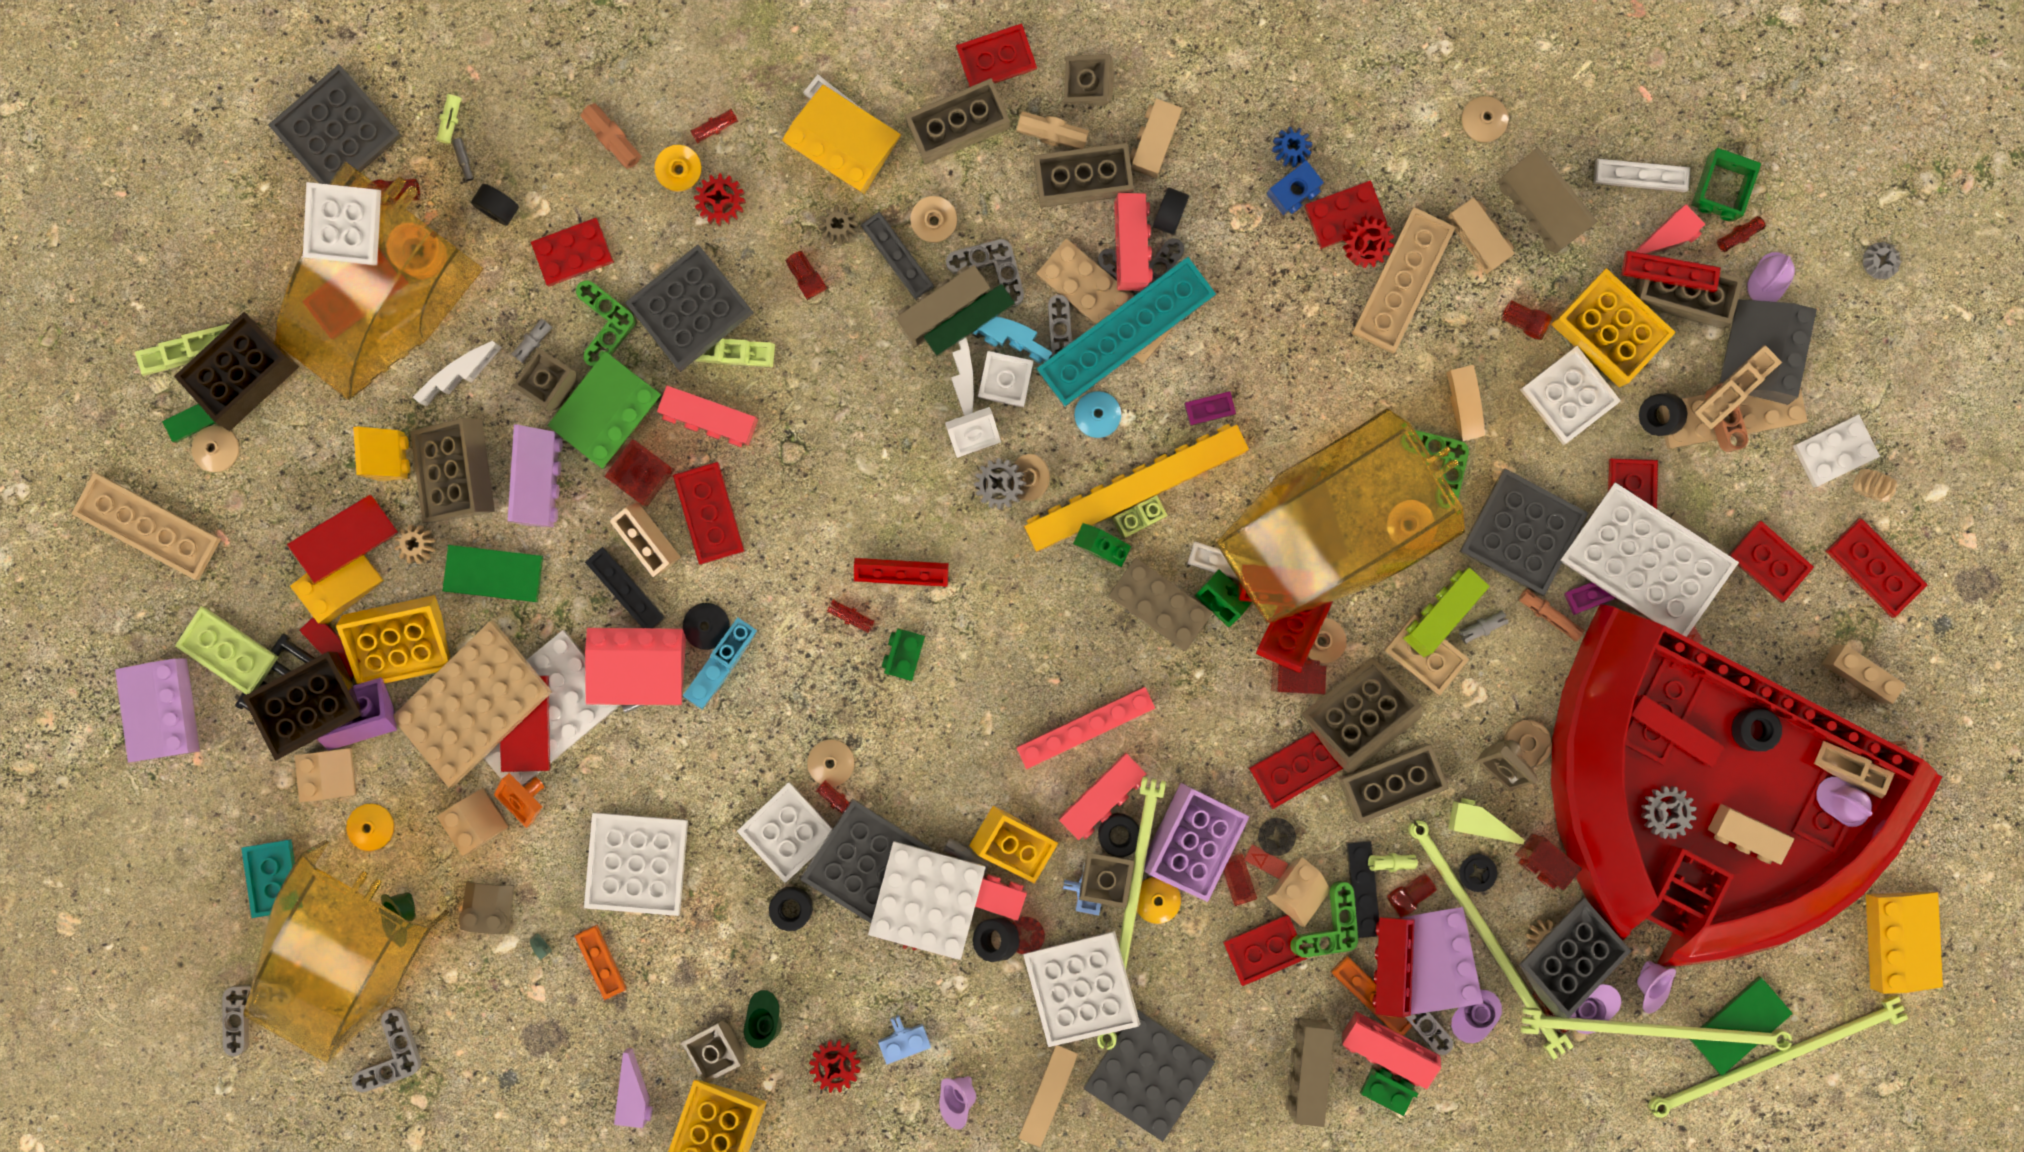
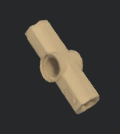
[1016,111,1089,149]

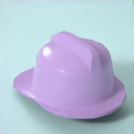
[1747,252,1795,302]
[1816,777,1873,827]
[1637,961,1676,1014]
[1569,984,1621,1034]
[1451,990,1502,1043]
[939,1076,976,1129]

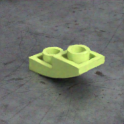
[1112,495,1168,539]

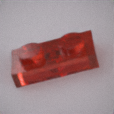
[1223,853,1257,906]

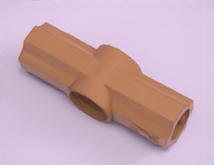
[580,103,642,169]

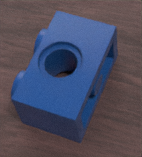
[1267,160,1324,216]

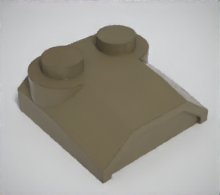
[1062,54,1114,106]
[512,348,576,411]
[1476,740,1538,791]
[1079,852,1135,908]
[458,881,515,934]
[681,1021,745,1083]

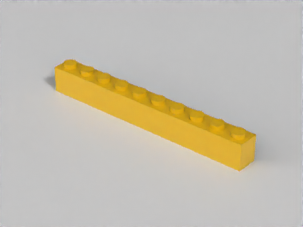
[1024,424,1249,553]

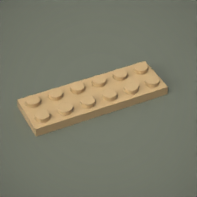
[1351,207,1456,354]
[1036,238,1173,365]
[1659,387,1808,449]
[71,473,221,580]

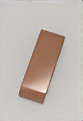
[1705,383,1749,452]

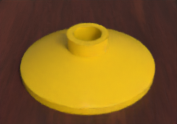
[654,145,702,192]
[346,804,394,851]
[1137,877,1181,924]

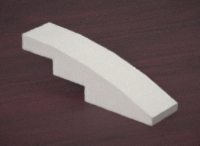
[951,338,974,416]
[413,341,502,406]

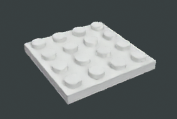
[584,812,688,916]
[868,841,986,960]
[1023,931,1140,1047]

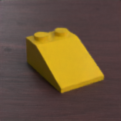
[353,426,410,481]
[290,555,384,624]
[969,805,1058,884]

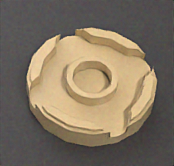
[1504,720,1552,766]

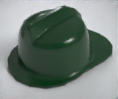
[381,892,416,946]
[743,990,782,1049]

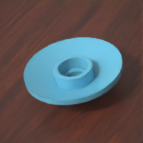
[1074,391,1121,438]

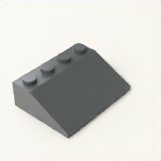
[1719,299,1817,405]
[1519,898,1632,1019]

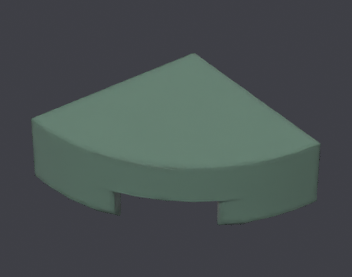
[530,933,552,960]

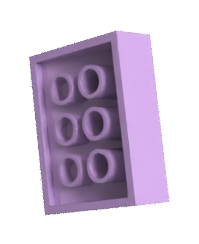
[508,425,563,527]
[115,658,200,763]
[1144,783,1249,902]
[1401,907,1483,1015]

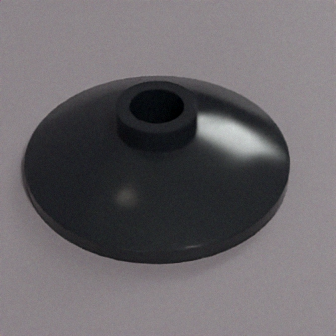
[683,603,730,650]

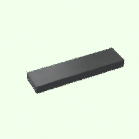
[861,212,935,301]

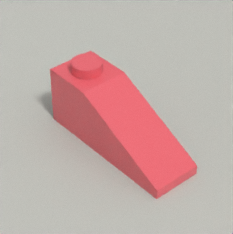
[1634,204,1706,254]

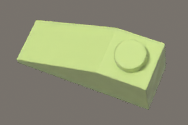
[1448,798,1524,844]

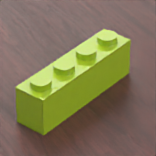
[1403,567,1490,658]

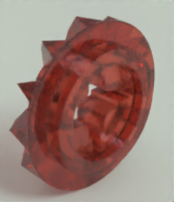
[1012,916,1045,954]

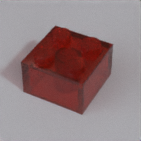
[604,439,676,507]
[1271,660,1327,695]
[1514,833,1582,891]

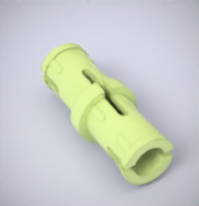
[436,94,462,144]
[1368,853,1418,872]

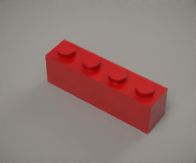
[1373,917,1415,1018]

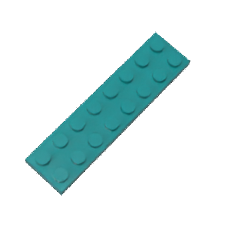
[1036,257,1216,407]

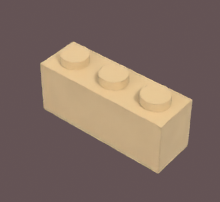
[1130,98,1182,179]
[1446,197,1515,274]
[610,502,681,577]
[1821,645,1906,704]
[1708,804,1794,865]

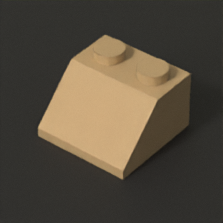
[294,748,356,803]
[436,788,509,856]
[1267,857,1330,928]

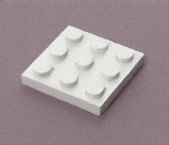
[303,182,381,265]
[1520,346,1621,445]
[737,782,833,883]

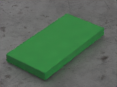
[442,545,543,603]
[1689,976,1793,1076]

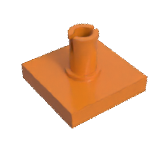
[494,773,544,828]

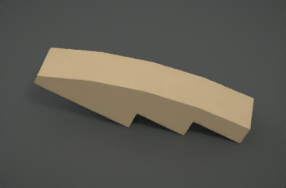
[1694,345,1782,430]
[1018,1045,1078,1148]

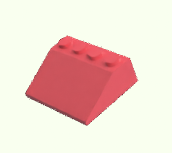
[585,628,686,705]

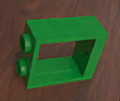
[1691,148,1762,222]

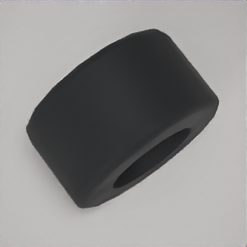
[471,184,519,226]
[1153,187,1189,234]
[1638,393,1688,436]
[1732,708,1782,752]
[1098,813,1140,857]
[769,886,813,931]
[972,918,1020,962]

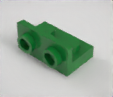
[881,628,925,681]
[1360,1067,1419,1116]

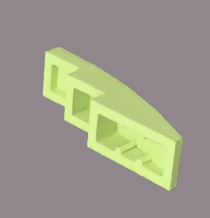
[135,324,230,376]
[695,338,775,367]

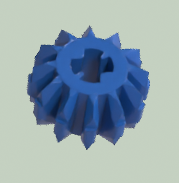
[1272,127,1312,168]

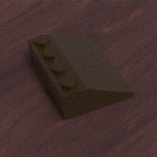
[174,312,299,432]
[242,652,362,761]

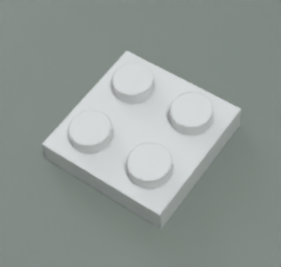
[978,351,1034,408]
[945,407,1001,458]

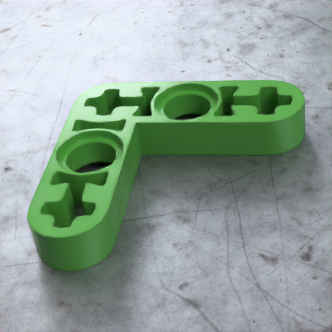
[576,280,636,368]
[1400,430,1469,508]
[1290,881,1358,958]

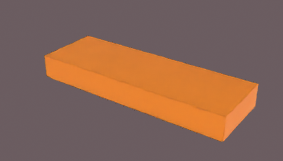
[574,925,627,1000]

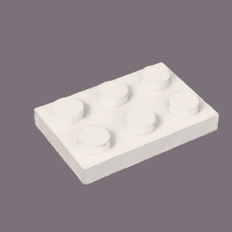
[1793,415,1880,488]

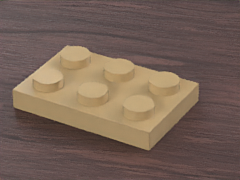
[1383,614,1470,696]

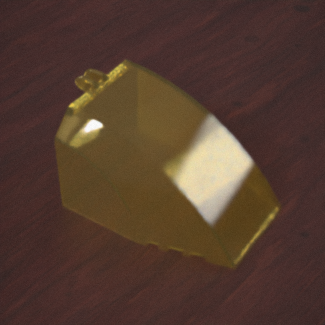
[275,161,484,400]
[1216,408,1465,624]
[243,839,449,1063]

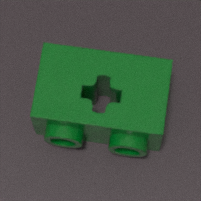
[1073,523,1132,568]
[1194,569,1252,628]

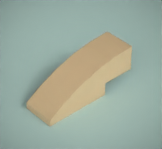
[1447,365,1485,441]
[1814,741,1895,798]

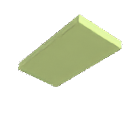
[175,606,278,695]

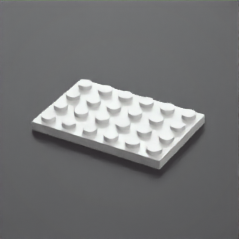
[1560,483,1739,637]
[484,630,620,786]

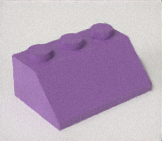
[317,677,397,751]

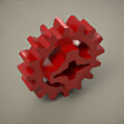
[694,173,746,226]
[1342,216,1394,268]
[809,1039,861,1093]

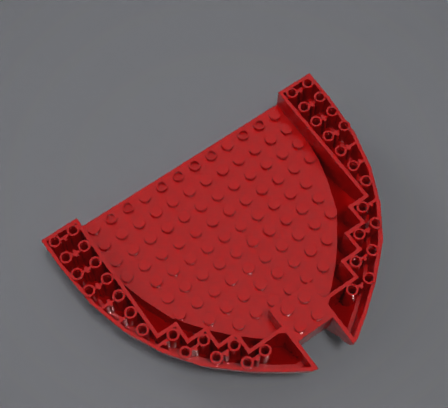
[1551,605,1943,968]

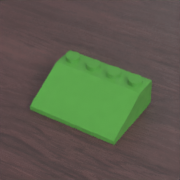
[547,351,662,469]

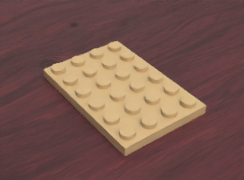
[394,621,552,788]

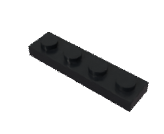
[585,547,666,628]
[1346,840,1379,938]

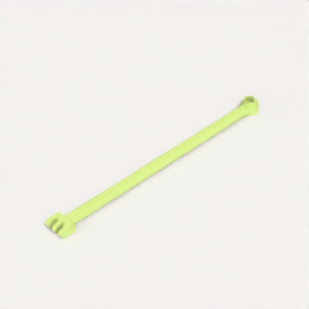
[1097,777,1166,1050]
[1408,820,1573,1060]
[1648,996,1908,1118]
[1520,1007,1792,1050]

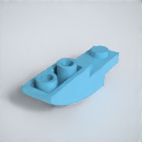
[972,317,1052,364]
[683,617,757,710]

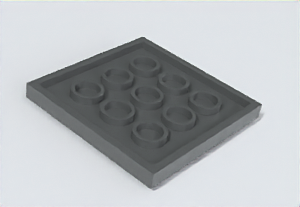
[268,64,402,186]
[625,244,754,372]
[1459,469,1588,596]
[800,798,932,923]
[1083,1008,1215,1142]

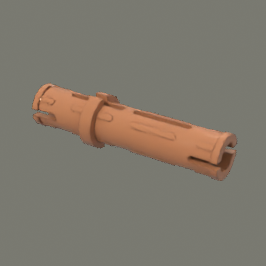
[1518,588,1585,642]

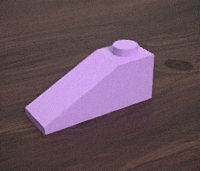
[614,1048,653,1128]

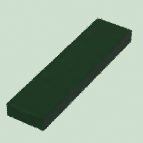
[923,284,1015,357]

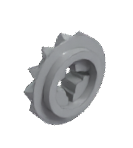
[1863,242,1902,279]

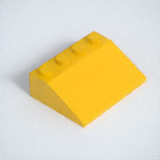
[781,84,901,195]
[1551,268,1676,388]
[336,595,450,684]
[1866,892,1943,994]
[668,1079,767,1152]

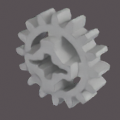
[974,458,1026,510]
[1641,786,1697,839]

